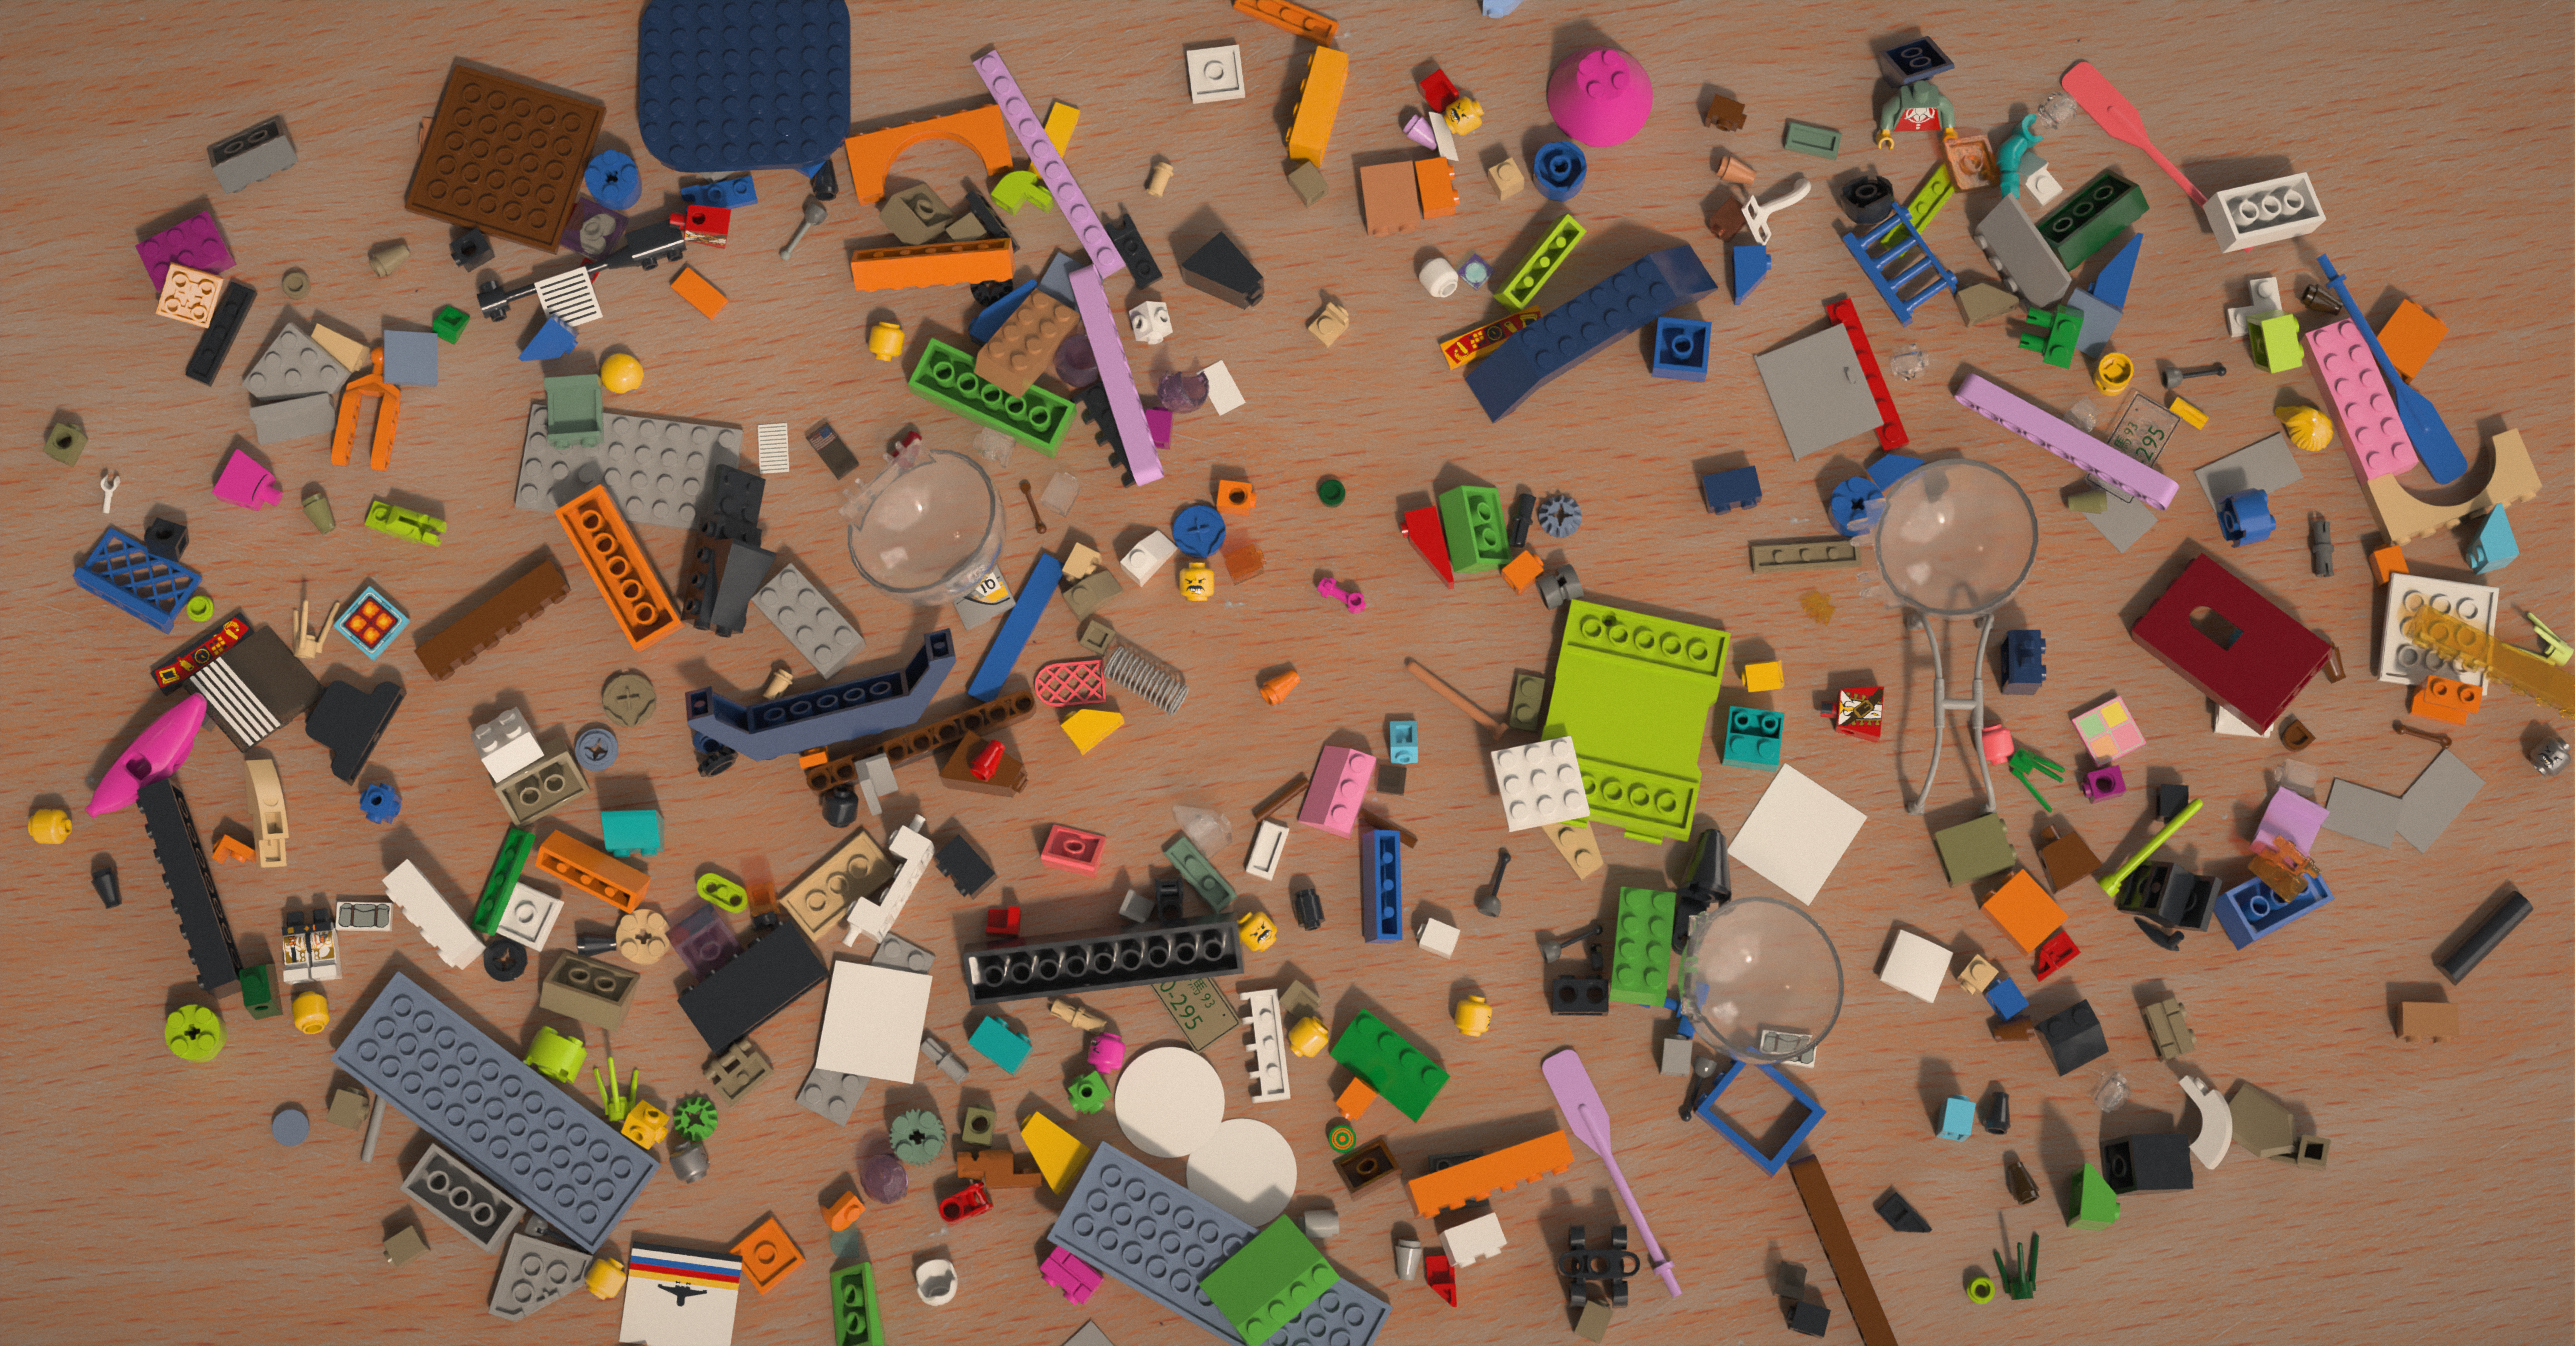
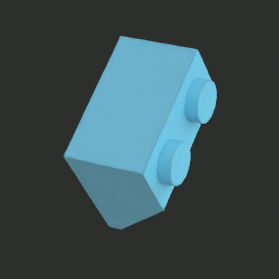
[2466,503,2520,575]

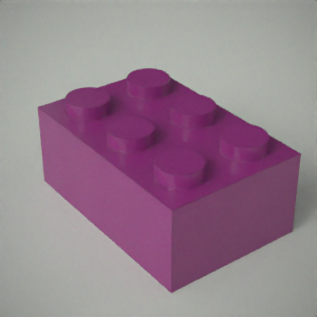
[135,210,237,295]

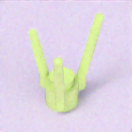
[2500,613,2574,668]

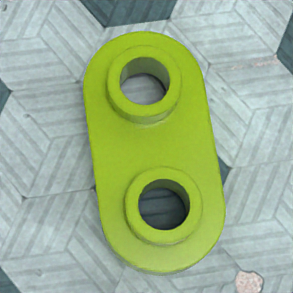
[697,873,749,914]

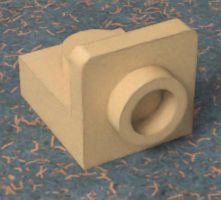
[1308,302,1349,348]

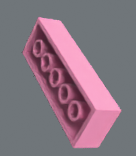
[2300,317,2419,487]

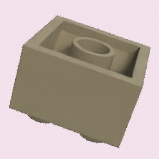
[879,183,959,246]

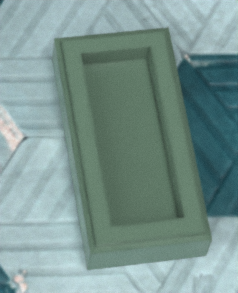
[1784,122,1842,161]

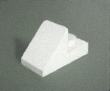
[2016,151,2063,208]

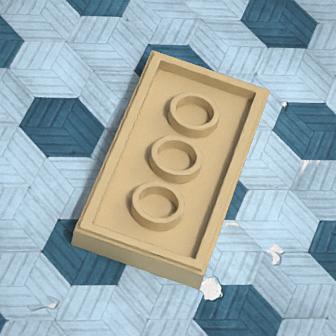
[779,831,896,943]

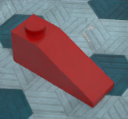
[1400,506,1454,590]

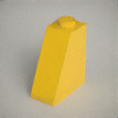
[1020,1111,1092,1198]

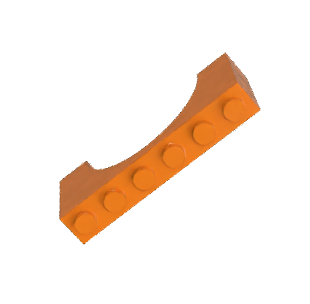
[845,104,1014,206]

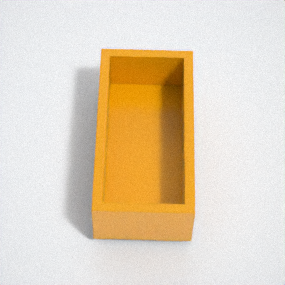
[1286,46,1349,168]

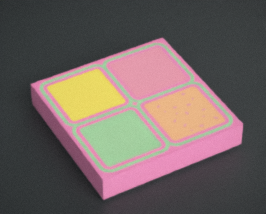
[2071,696,2146,769]

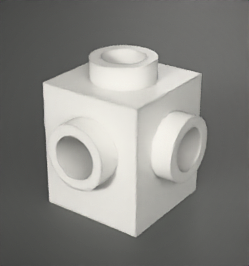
[1129,301,1173,344]

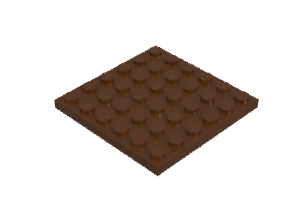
[405,64,607,255]

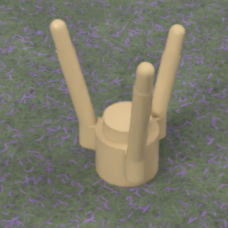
[292,600,340,659]

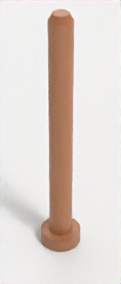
[1406,661,1509,742]

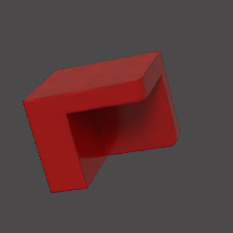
[1419,69,1459,114]
[985,906,1022,938]

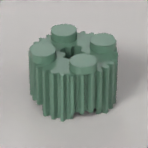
[889,1109,948,1168]

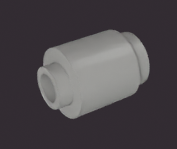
[1299,1209,1339,1239]

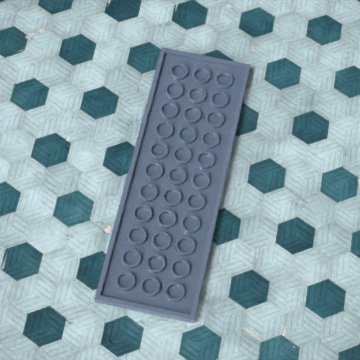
[330,971,662,1255]
[1046,1141,1393,1346]

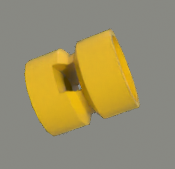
[2093,353,2134,396]

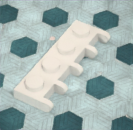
[1239,989,1291,1103]

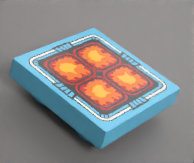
[333,586,411,661]

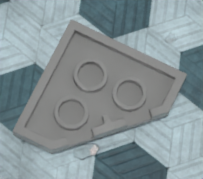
[242,322,352,401]
[488,1233,595,1322]

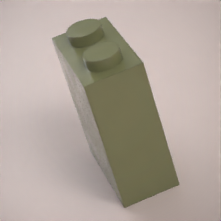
[1931,812,2017,889]

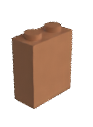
[1360,161,1420,237]

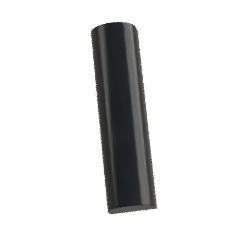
[2435,891,2533,986]

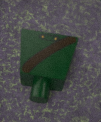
[239,964,283,1020]

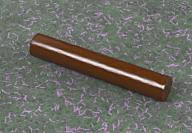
[1253,777,1310,824]
[1358,808,1418,849]

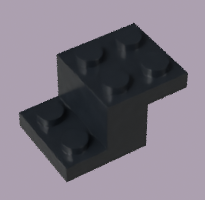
[2117,860,2222,932]

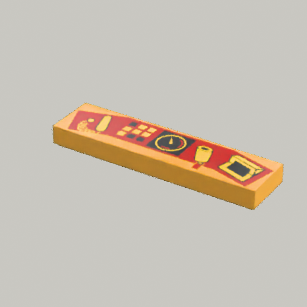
[1440,304,1543,370]

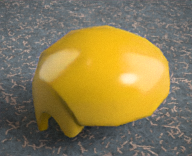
[600,353,644,394]

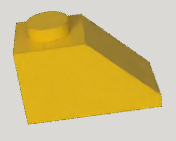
[1060,709,1125,756]

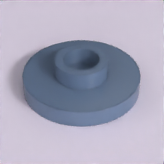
[272,1109,310,1147]

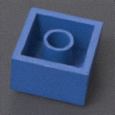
[1651,317,1712,382]

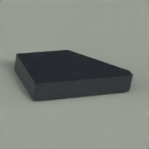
[1876,1192,1933,1233]

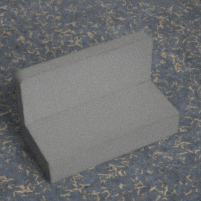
[854,753,898,816]

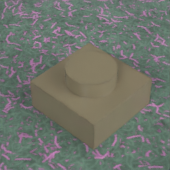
[1079,620,1116,657]

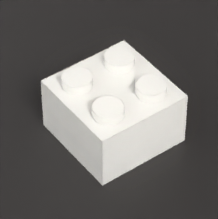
[470,706,544,783]

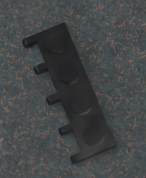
[1070,380,1136,488]

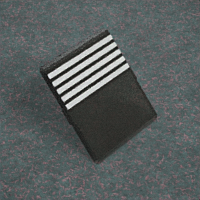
[182,626,324,753]

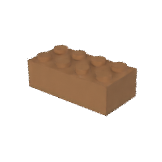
[974,288,1080,399]

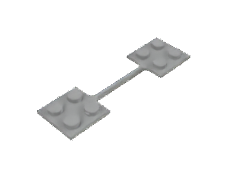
[796,933,936,1127]

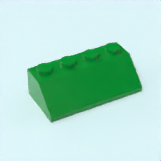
[1329,1008,1451,1123]

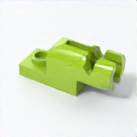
[365,500,447,547]

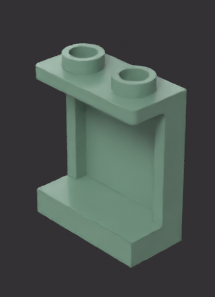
[544,374,604,450]

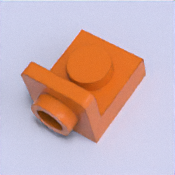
[798,746,831,771]
[212,834,256,864]

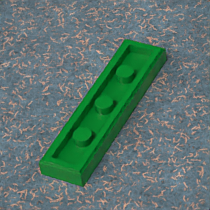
[470,827,536,936]

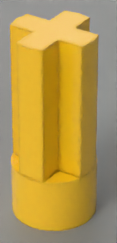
[2169,397,2209,430]

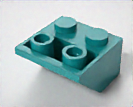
[1722,706,1785,772]

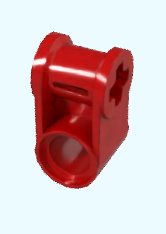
[939,1182,994,1225]

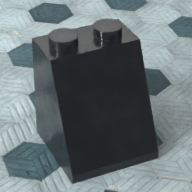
[1181,231,1264,310]
[2100,1133,2194,1197]

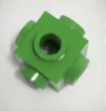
[1067,1071,1112,1115]

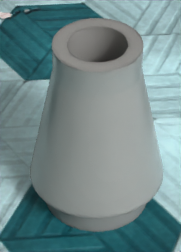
[1395,1239,1423,1280]

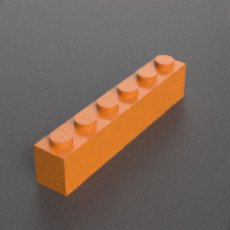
[851,238,1016,292]
[1404,1130,1575,1219]

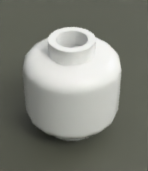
[1419,258,1458,297]

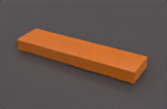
[1233,0,1339,48]

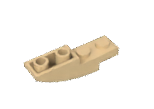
[244,759,289,868]

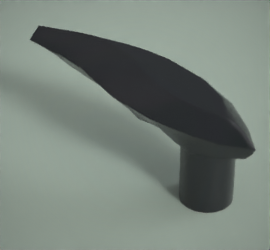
[2135,918,2184,951]

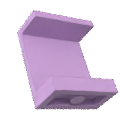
[2248,786,2330,874]

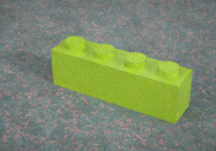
[1492,214,1587,313]

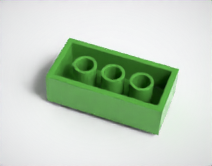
[1609,887,1676,1007]

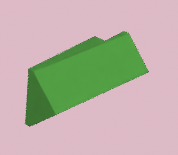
[830,1262,887,1346]

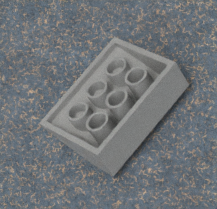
[1974,192,2072,315]

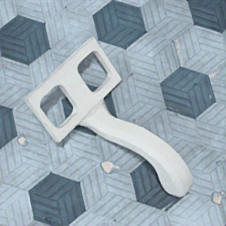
[1741,178,1811,246]

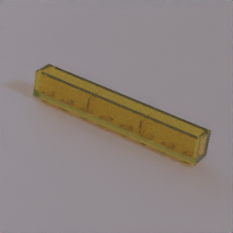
[2405,604,2575,721]

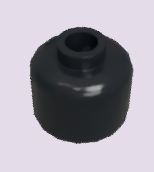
[822,785,859,828]

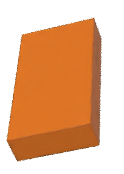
[670,267,728,321]

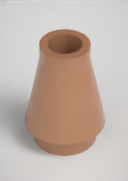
[1715,155,1757,186]

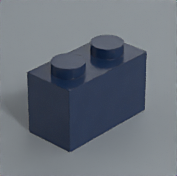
[1700,465,1762,515]

